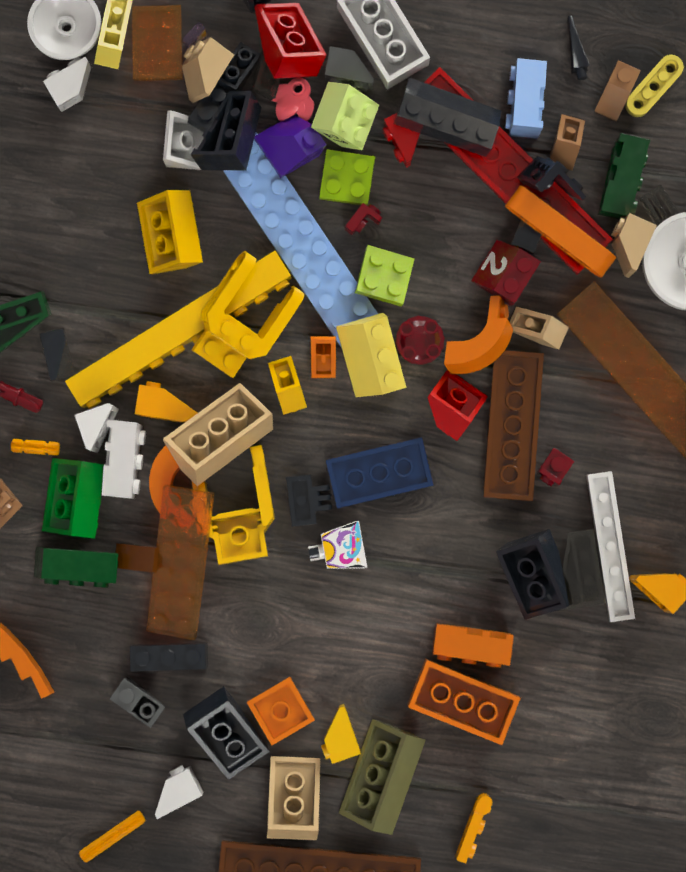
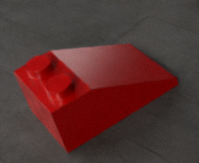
[255,3,326,79]

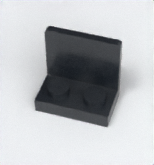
[517,156,586,201]

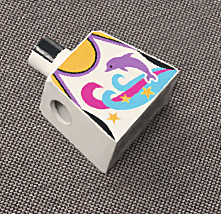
[308,521,367,569]

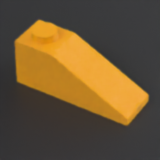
[135,381,198,423]

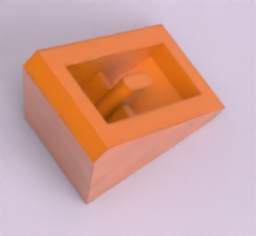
[311,337,336,378]

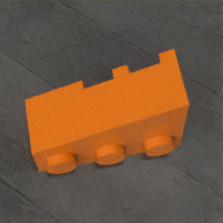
[432,623,514,668]

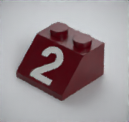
[471,240,541,307]

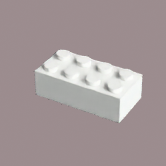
[337,0,430,90]

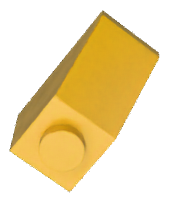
[268,356,307,415]
[321,704,361,764]

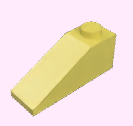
[94,0,132,69]

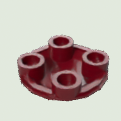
[396,316,445,365]

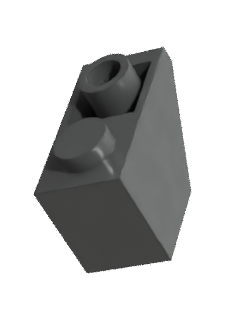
[325,46,374,92]
[110,676,165,728]

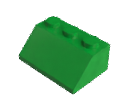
[42,458,104,539]

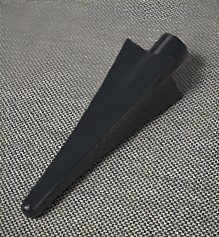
[567,15,590,80]

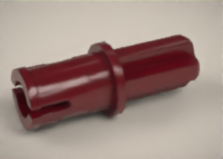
[0,381,43,413]

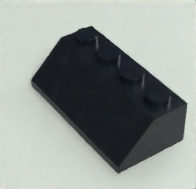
[393,77,501,157]

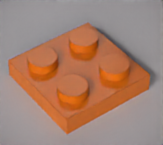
[247,677,315,746]

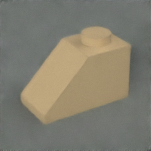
[510,307,569,350]

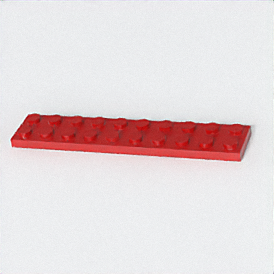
[424,67,613,275]

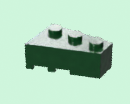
[598,133,650,220]
[34,547,118,588]

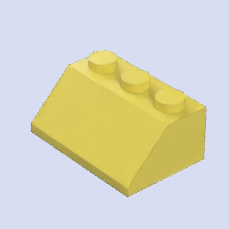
[336,313,406,397]

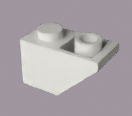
[43,57,91,112]

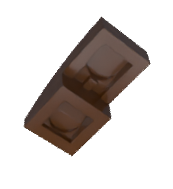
[115,543,159,573]

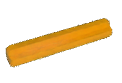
[79,811,146,863]

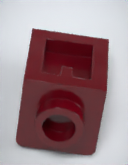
[345,203,382,236]
[537,448,575,487]

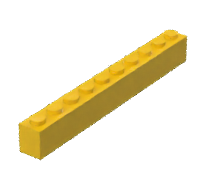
[65,251,292,409]

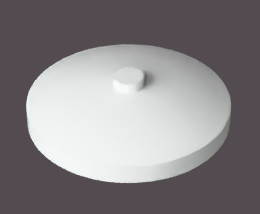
[642,212,686,311]

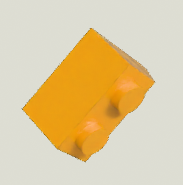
[629,573,686,614]

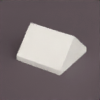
[163,110,204,170]
[75,403,119,453]

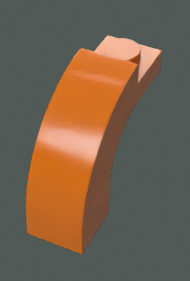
[444,296,513,374]
[149,445,198,529]

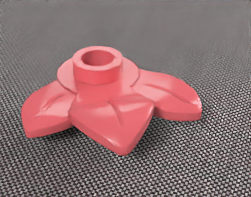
[268,78,314,122]

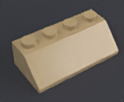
[163,383,273,486]

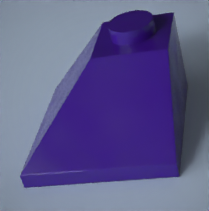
[254,115,327,178]

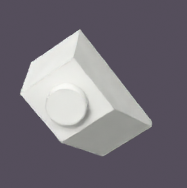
[155,765,204,819]

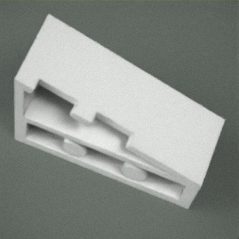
[102,420,146,499]

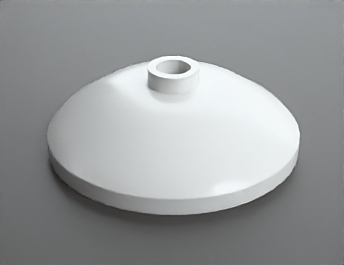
[27,0,102,60]

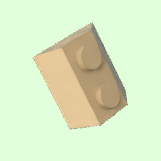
[182,37,234,103]
[611,213,657,278]

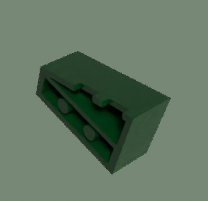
[0,291,52,353]

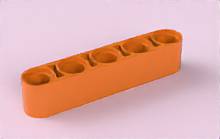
[505,186,616,278]

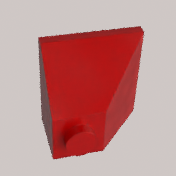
[428,369,488,441]

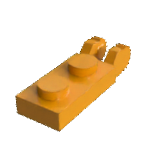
[455,793,493,863]

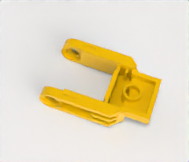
[192,251,304,378]
[192,445,275,565]

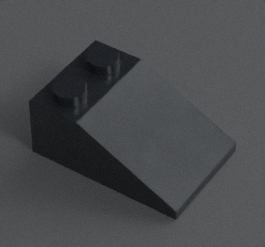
[496,529,569,620]
[183,686,269,780]

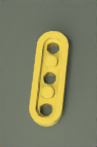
[625,55,684,117]

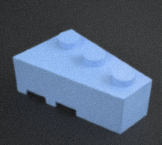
[505,58,547,139]

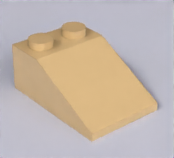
[267,756,320,840]

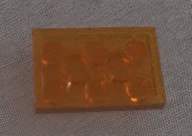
[132,5,183,81]

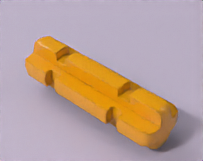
[11,439,60,456]

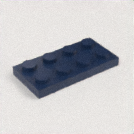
[326,437,433,508]

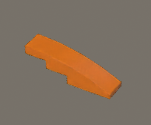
[0,622,54,699]

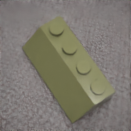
[339,719,426,835]

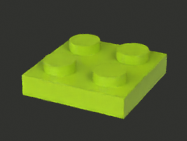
[320,150,375,206]
[355,245,414,307]

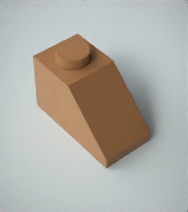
[594,60,641,121]
[550,115,585,170]

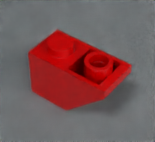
[382,113,420,167]

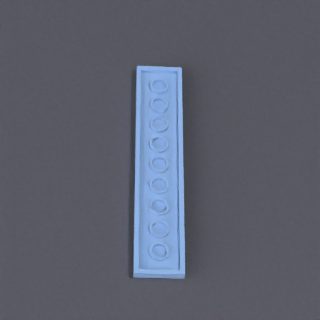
[223,132,378,348]

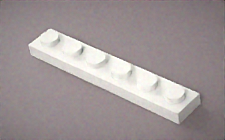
[586,471,635,622]

